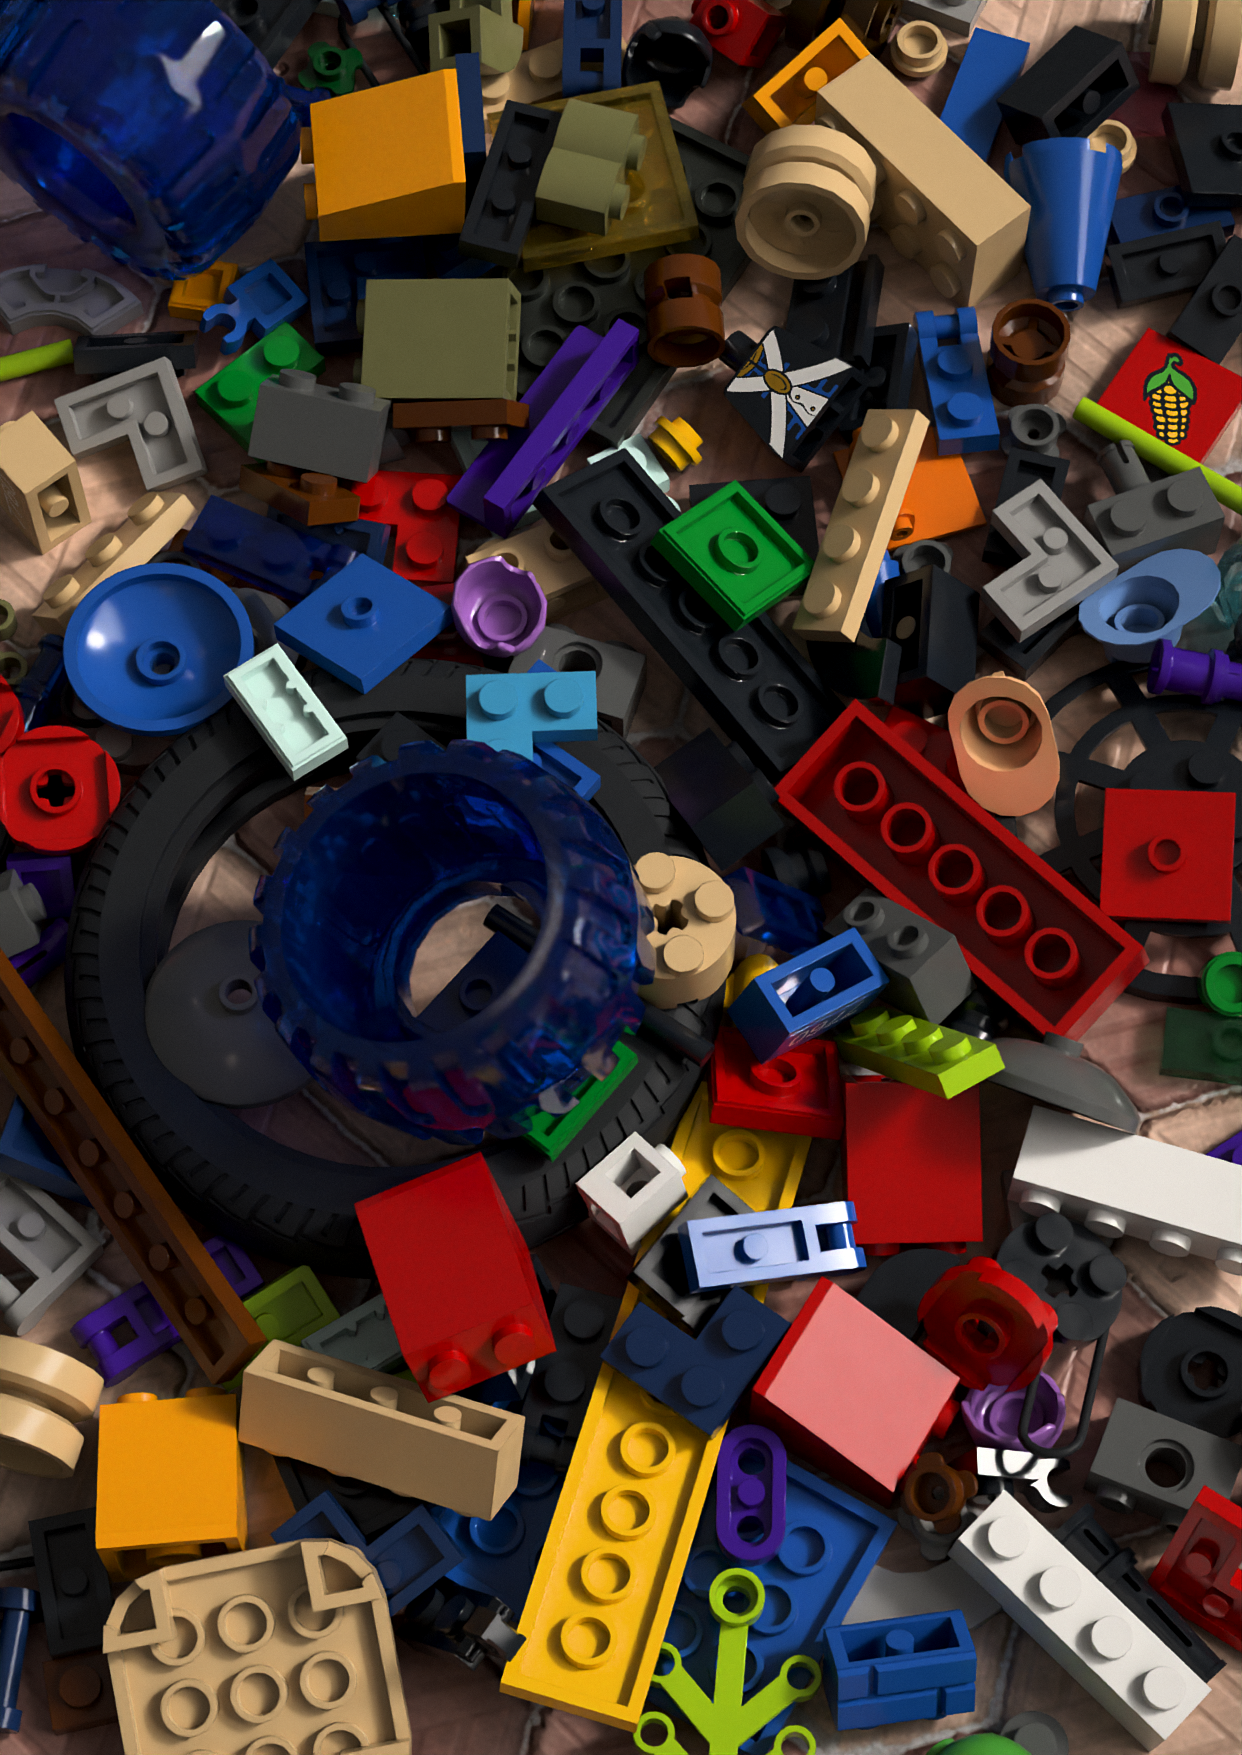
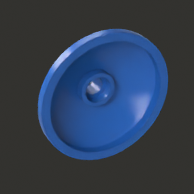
[63,563,254,737]

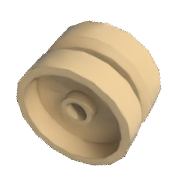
[1148,0,1242,91]
[735,124,877,280]
[0,1335,104,1479]

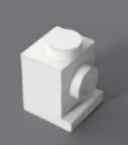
[575,1132,688,1256]

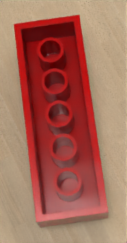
[774,698,1150,1042]

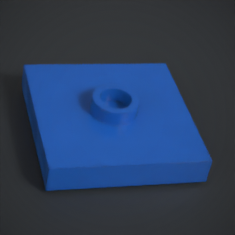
[273,553,454,695]

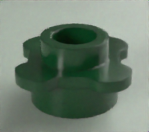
[298,41,363,100]

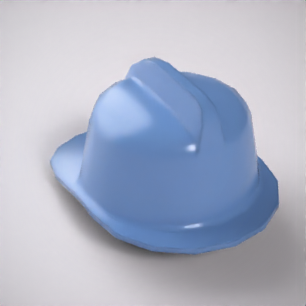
[1079,548,1221,664]

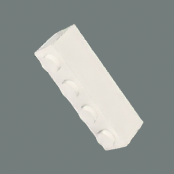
[1007,1105,1242,1276]
[947,1490,1212,1752]

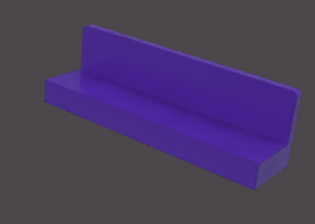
[447,318,639,539]

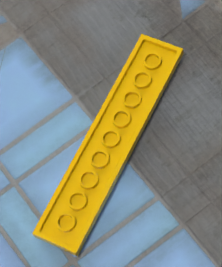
[499,1081,814,1733]

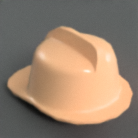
[948,671,1060,817]

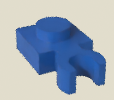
[199,258,310,355]

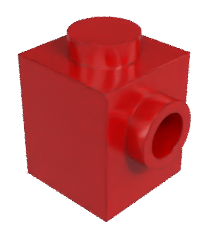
[689,0,788,68]

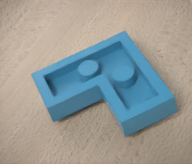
[466,671,598,804]

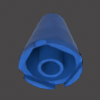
[1004,137,1123,312]

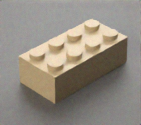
[815,53,1031,307]

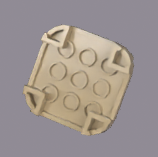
[103,1538,412,1755]

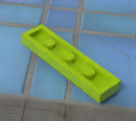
[833,1006,1005,1099]

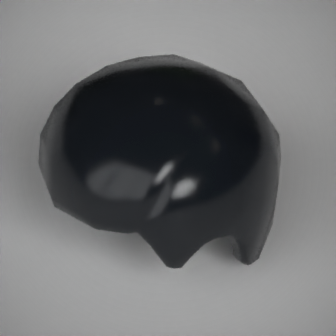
[622,16,713,110]

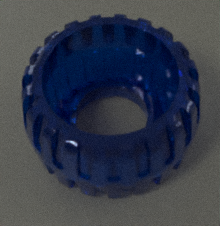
[0,0,302,281]
[248,739,656,1146]

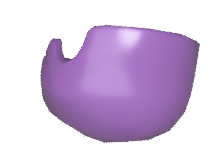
[451,556,548,658]
[961,1371,1066,1452]

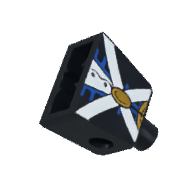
[719,326,872,473]

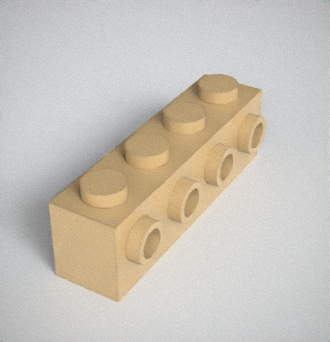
[238,1339,525,1521]

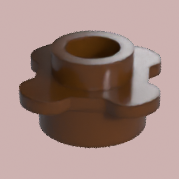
[900,1452,978,1534]

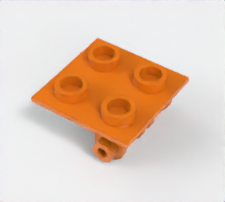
[833,426,987,552]

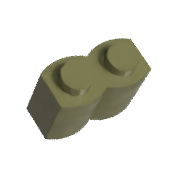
[535,98,647,236]

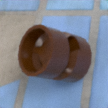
[644,253,725,368]
[986,299,1071,408]

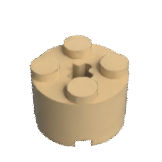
[602,852,736,1009]

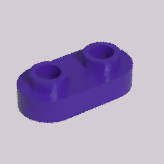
[716,1424,787,1567]

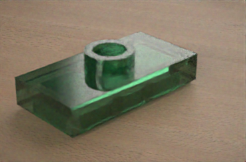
[1159,1007,1242,1086]

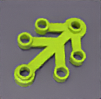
[633,1568,822,1755]

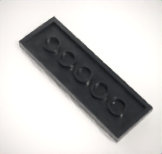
[532,448,847,785]

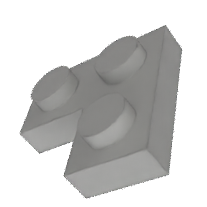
[54,356,209,492]
[980,478,1119,643]

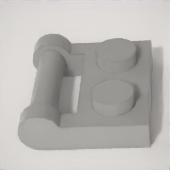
[0,1171,105,1336]

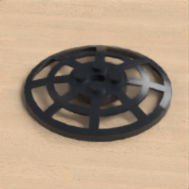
[994,661,1242,1005]

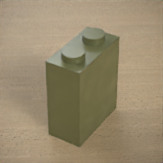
[353,278,521,413]

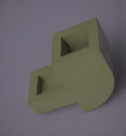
[428,0,524,77]

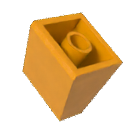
[299,68,466,242]
[95,1387,249,1583]

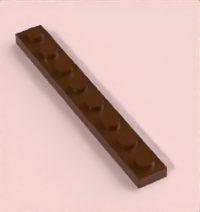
[0,947,267,1386]

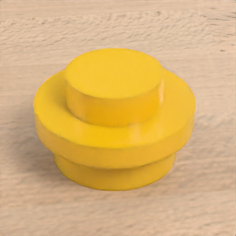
[648,415,703,472]

